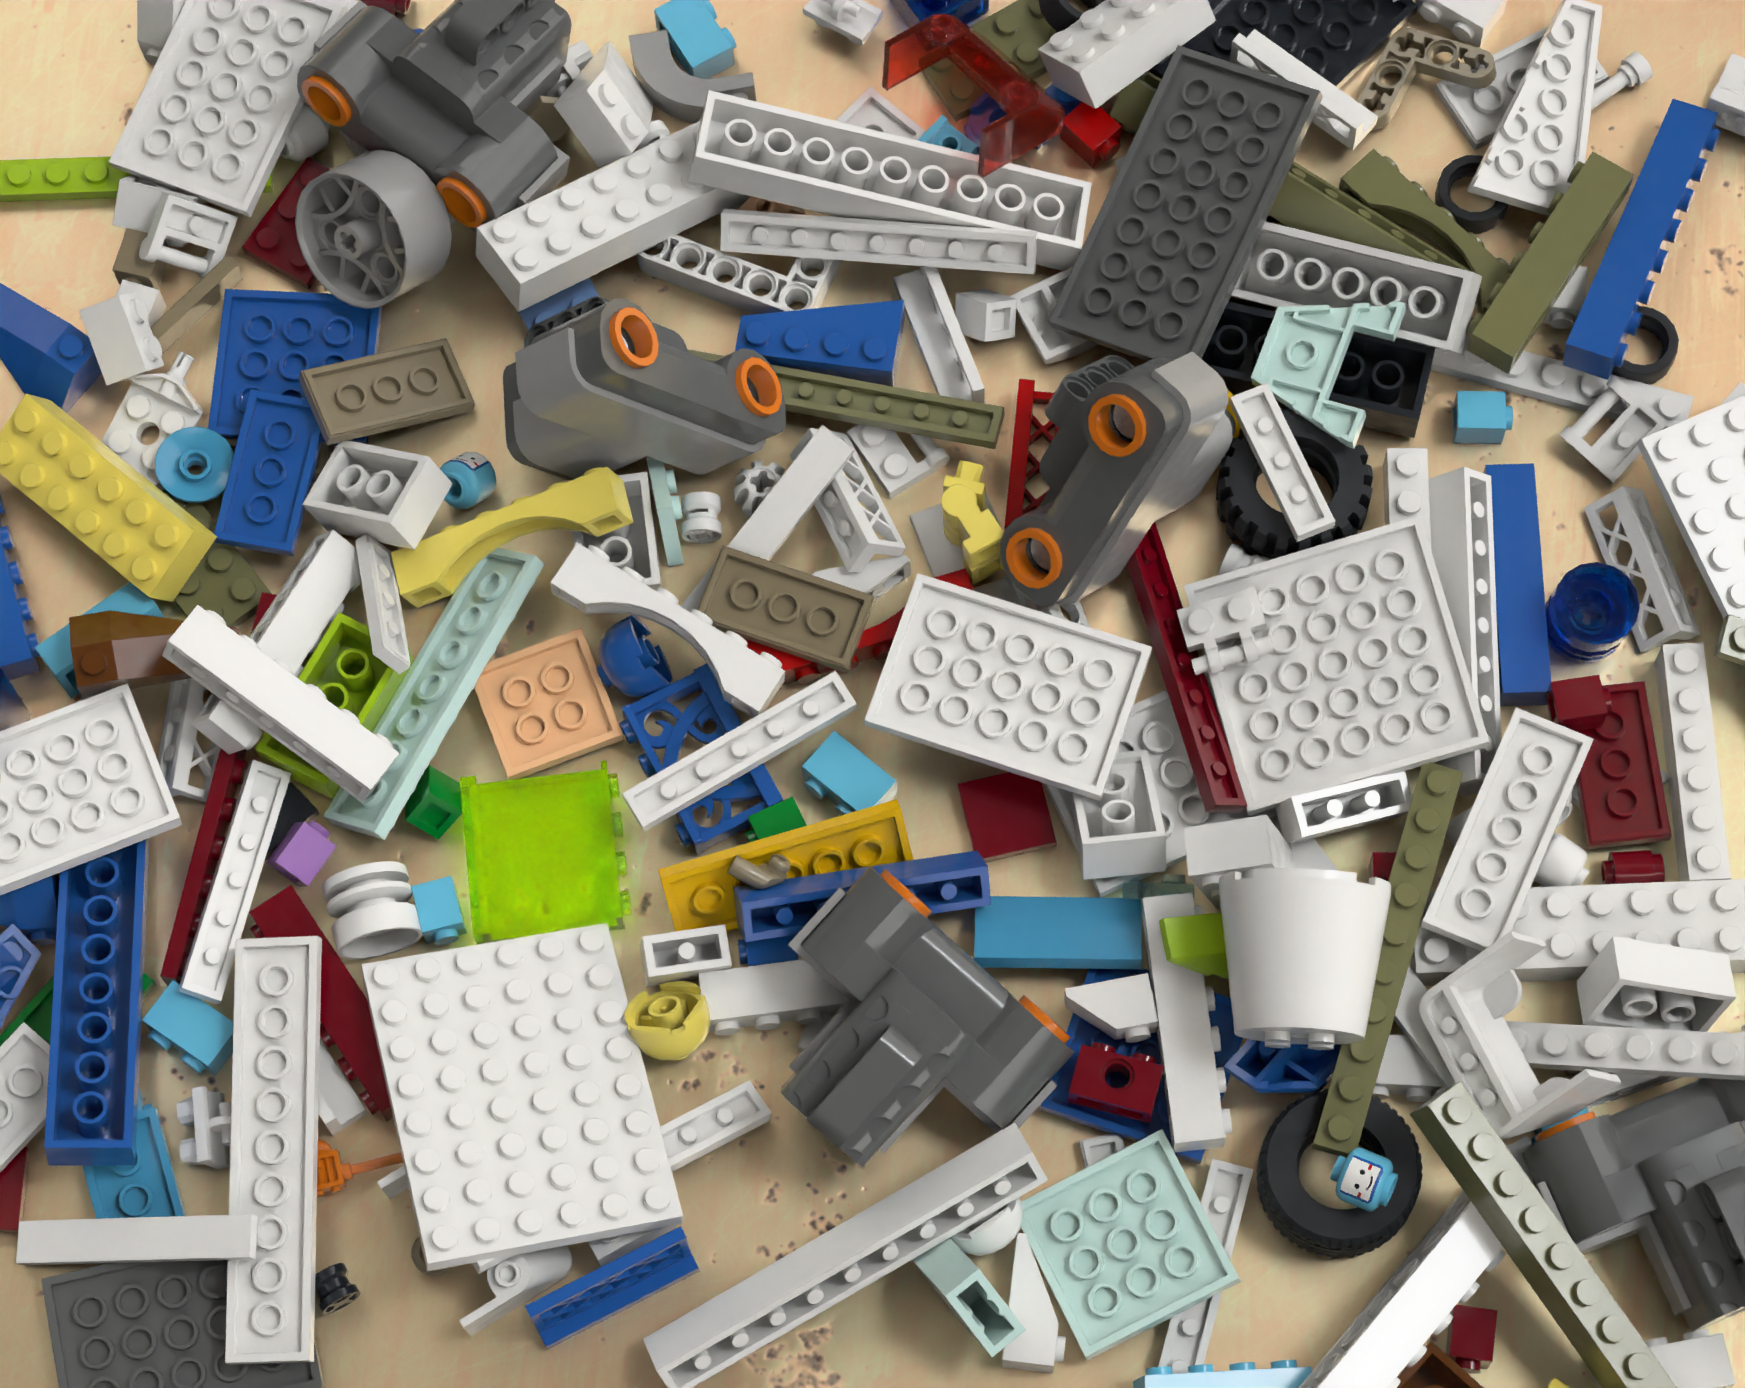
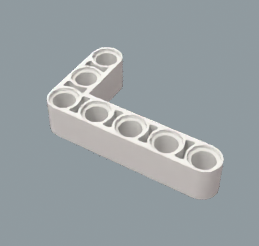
[637,215,842,314]

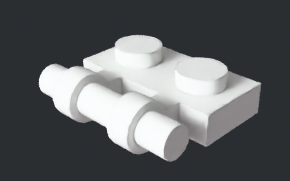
[1176,586,1275,675]

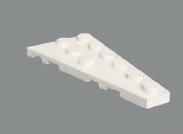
[1466,0,1603,216]

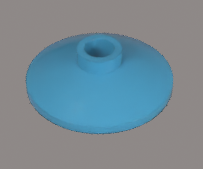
[155,427,234,503]

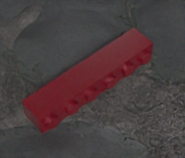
[249,885,393,1122]

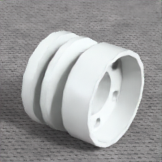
[322,861,423,959]

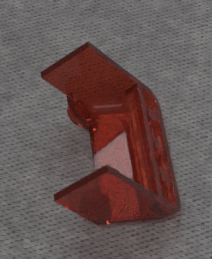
[882,14,1065,178]

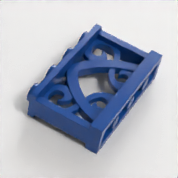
[619,663,783,855]

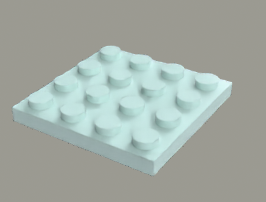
[1021,1129,1241,1360]

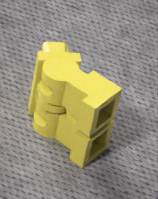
[941,460,1004,585]

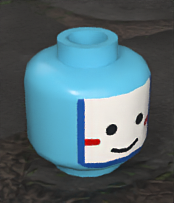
[440,452,496,509]
[1330,1147,1398,1212]

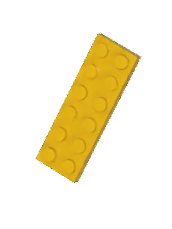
[658,799,914,932]

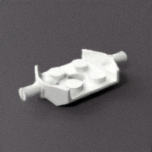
[101,351,203,490]

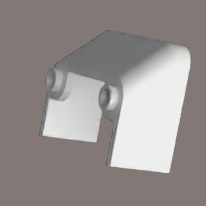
[1419,931,1622,1139]
[377,1166,573,1336]

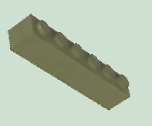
[1466,152,1634,374]

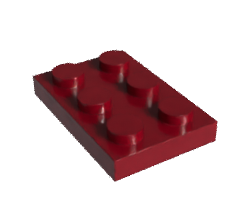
[242,157,331,290]

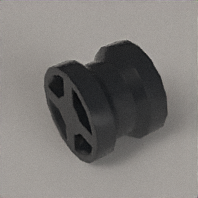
[315,1263,361,1315]

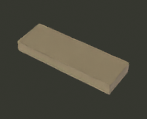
[150,255,243,354]

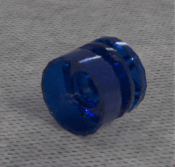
[1545,562,1640,664]

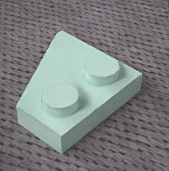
[646,457,684,566]

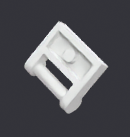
[139,192,238,278]
[1559,375,1668,483]
[847,424,950,499]

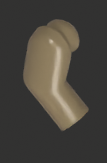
[727,854,791,889]

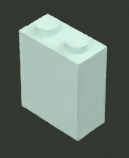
[912,1238,1026,1357]

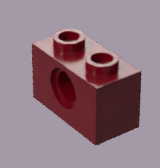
[1068,1042,1164,1124]

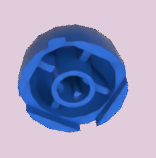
[597,615,673,698]

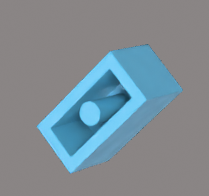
[654,0,736,79]
[802,731,897,816]
[142,980,233,1076]

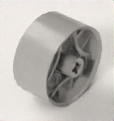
[295,150,452,309]

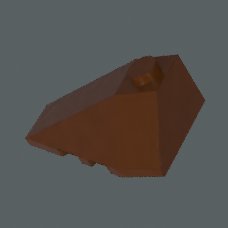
[69,610,240,698]

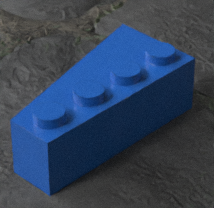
[735,300,905,387]

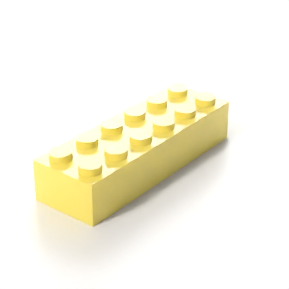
[0,393,217,602]

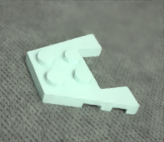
[1251,302,1406,449]

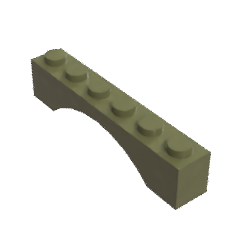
[1339,148,1511,315]

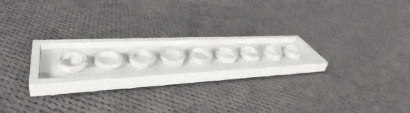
[225,936,322,1365]

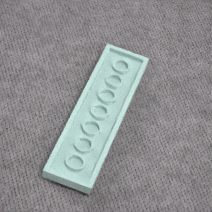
[323,548,545,840]

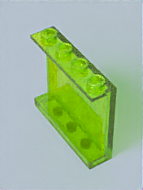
[459,760,631,945]

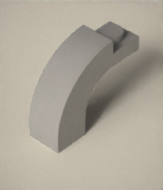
[629,30,756,123]

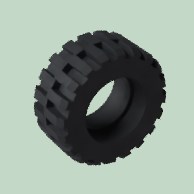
[1216,408,1373,560]

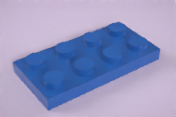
[214,389,323,557]

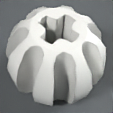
[733,460,784,517]

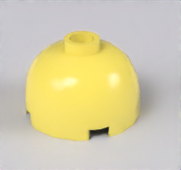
[624,981,711,1060]

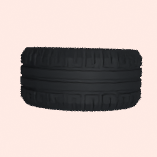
[1256,1089,1423,1258]

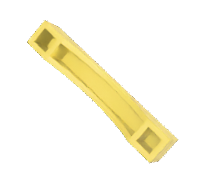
[391,467,634,608]

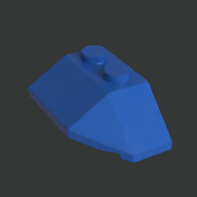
[1224,1039,1341,1093]

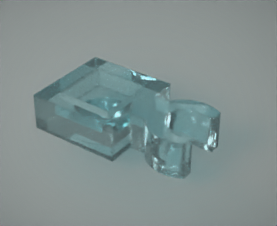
[1122,874,1195,899]

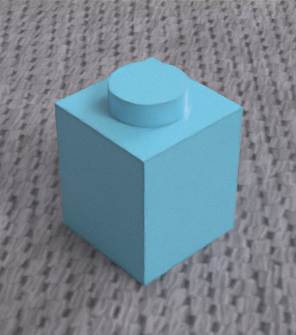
[1453,391,1513,444]
[411,876,467,945]

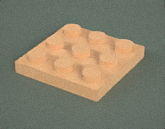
[474,627,624,782]

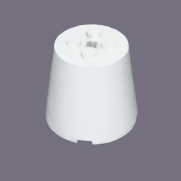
[1219,868,1391,1050]

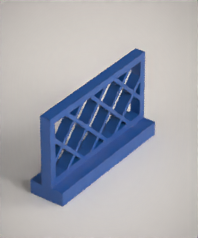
[525,1226,700,1350]

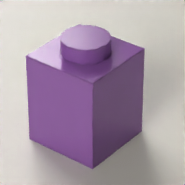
[266,820,337,887]

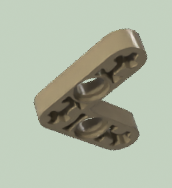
[1357,28,1497,130]

